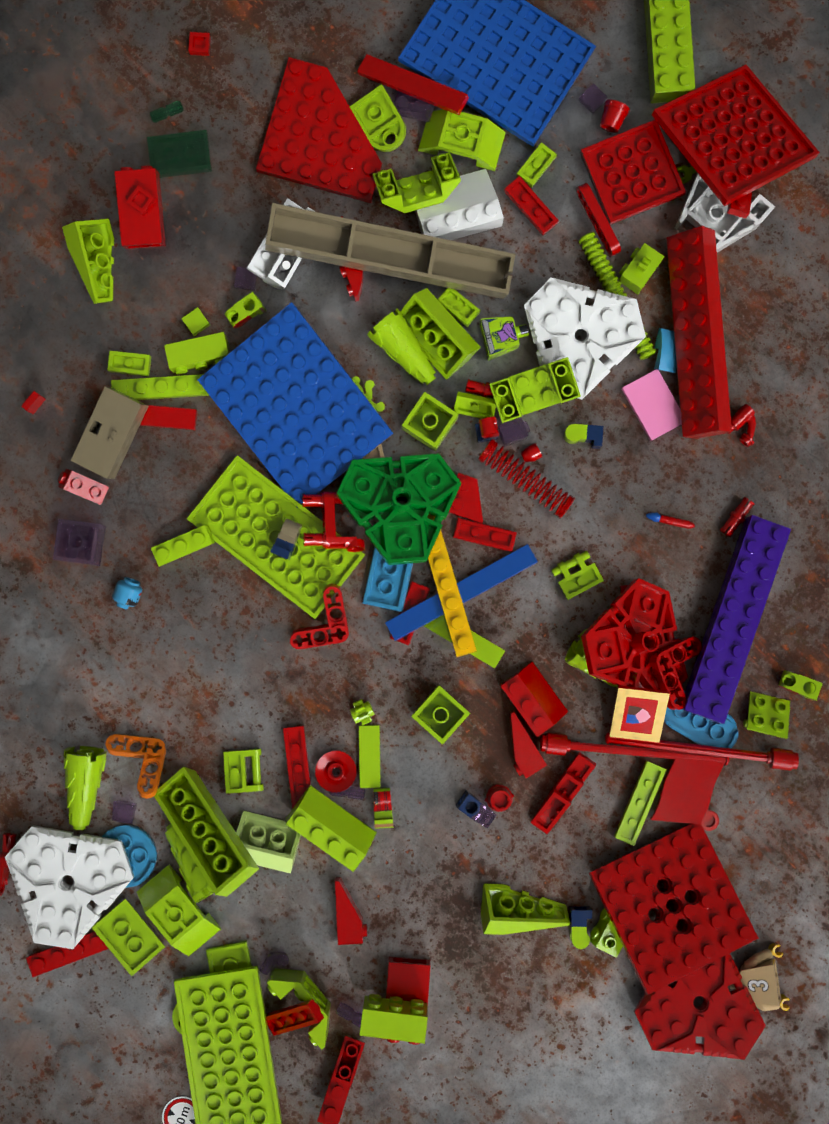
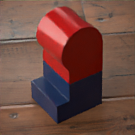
[474,417,499,443]

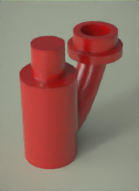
[727,404,756,447]

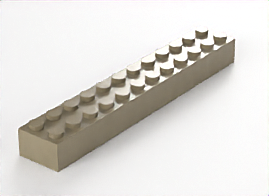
[265,203,515,299]

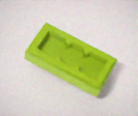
[437,288,480,327]

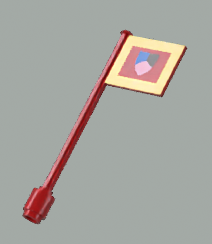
[605,685,799,771]

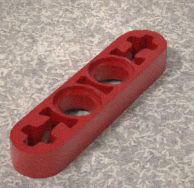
[576,183,621,256]

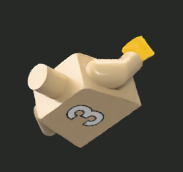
[730,943,790,1011]

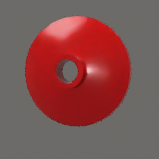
[315,751,357,793]

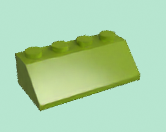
[401,288,480,380]
[286,785,377,872]

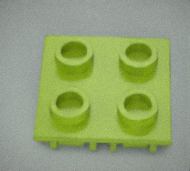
[743,691,790,739]

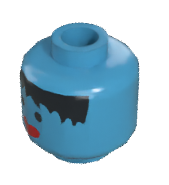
[112,577,143,609]

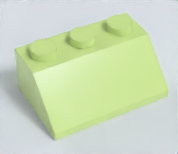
[236,811,301,874]

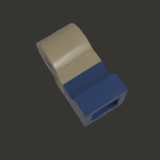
[270,518,302,560]

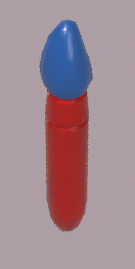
[646,512,695,529]

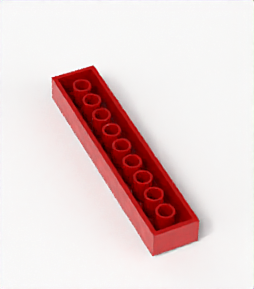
[666,226,732,439]

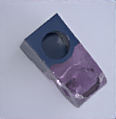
[455,790,497,829]

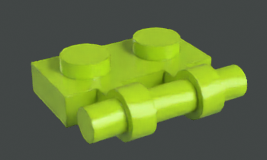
[551,551,604,600]

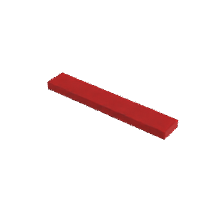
[357,54,469,115]

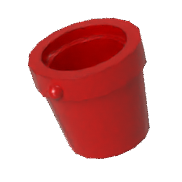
[600,99,630,133]
[484,784,514,812]

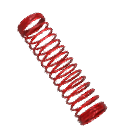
[478,439,575,519]

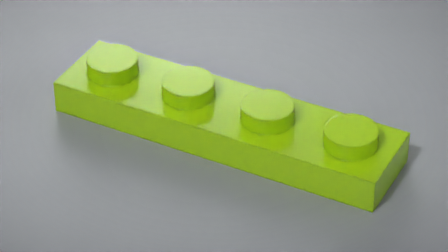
[614,760,667,846]

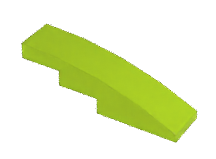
[424,615,505,669]

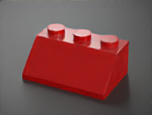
[499,662,568,737]

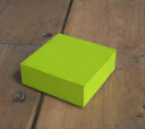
[181,307,210,336]

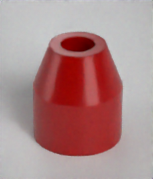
[521,443,543,462]

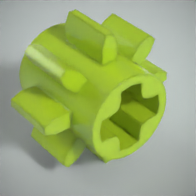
[350,699,375,725]

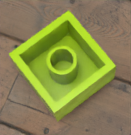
[402,392,459,452]
[411,685,470,745]

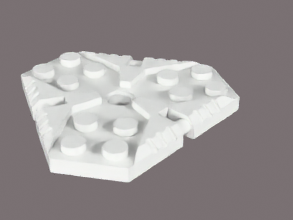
[524,277,646,400]
[5,825,134,949]

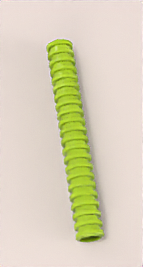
[579,232,656,360]

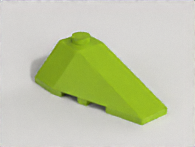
[62,219,114,304]
[481,884,570,935]

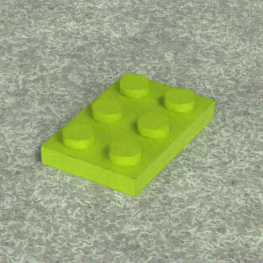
[92,898,165,976]

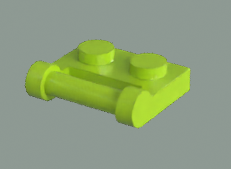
[223,749,264,794]

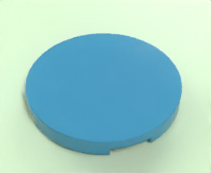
[102,825,157,888]

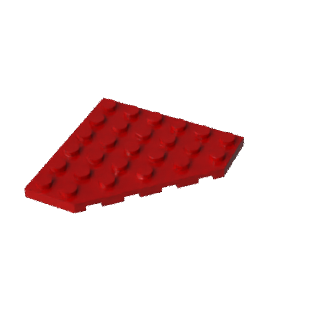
[256,57,382,203]

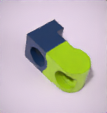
[563,424,604,449]
[569,906,592,949]

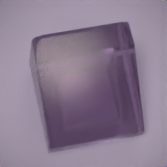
[112,800,137,824]

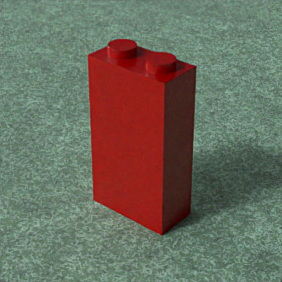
[115,166,166,249]
[385,956,431,1045]

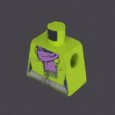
[479,317,529,361]

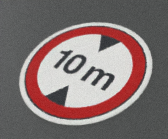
[162,1096,196,1124]

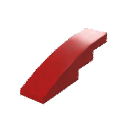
[531,752,596,835]

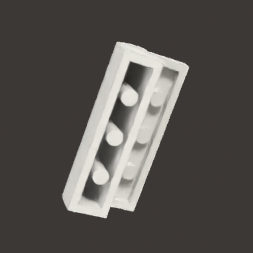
[246,198,315,290]

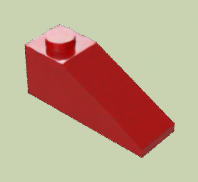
[509,711,547,778]
[335,877,368,945]

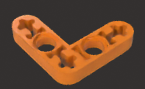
[105,734,166,799]

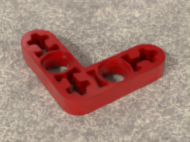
[290,584,349,649]
[650,637,702,710]

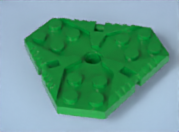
[336,454,461,565]

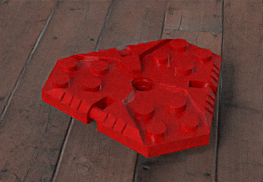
[581,578,688,693]
[634,953,766,1060]

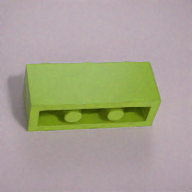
[164,332,230,374]

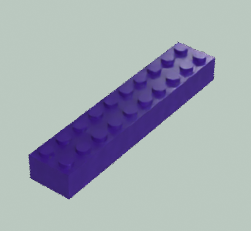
[681,515,791,724]

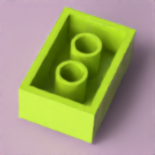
[360,994,428,1044]

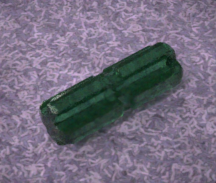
[150,101,184,123]

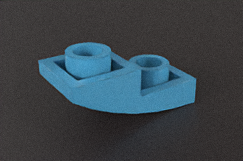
[654,328,677,373]

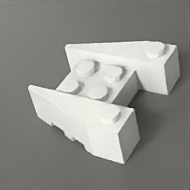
[675,174,775,253]

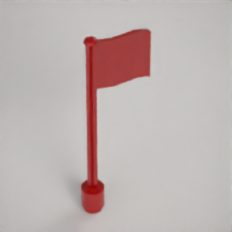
[540,733,730,824]

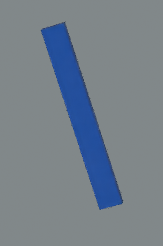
[385,544,538,641]

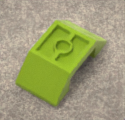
[418,109,506,171]
[372,152,461,213]
[489,357,581,423]
[137,864,222,956]
[267,968,331,1050]

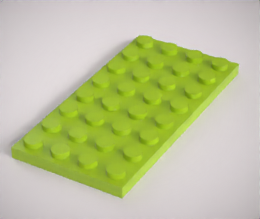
[187,455,365,619]
[174,966,282,1124]

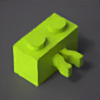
[618,243,665,295]

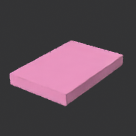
[621,369,682,442]

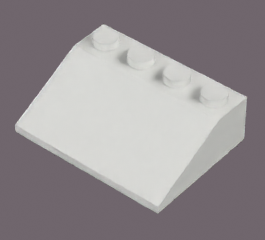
[415,169,504,240]

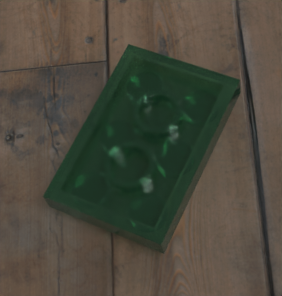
[147,130,212,178]

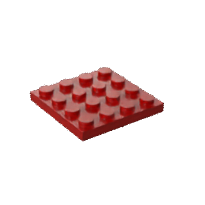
[580,119,686,225]

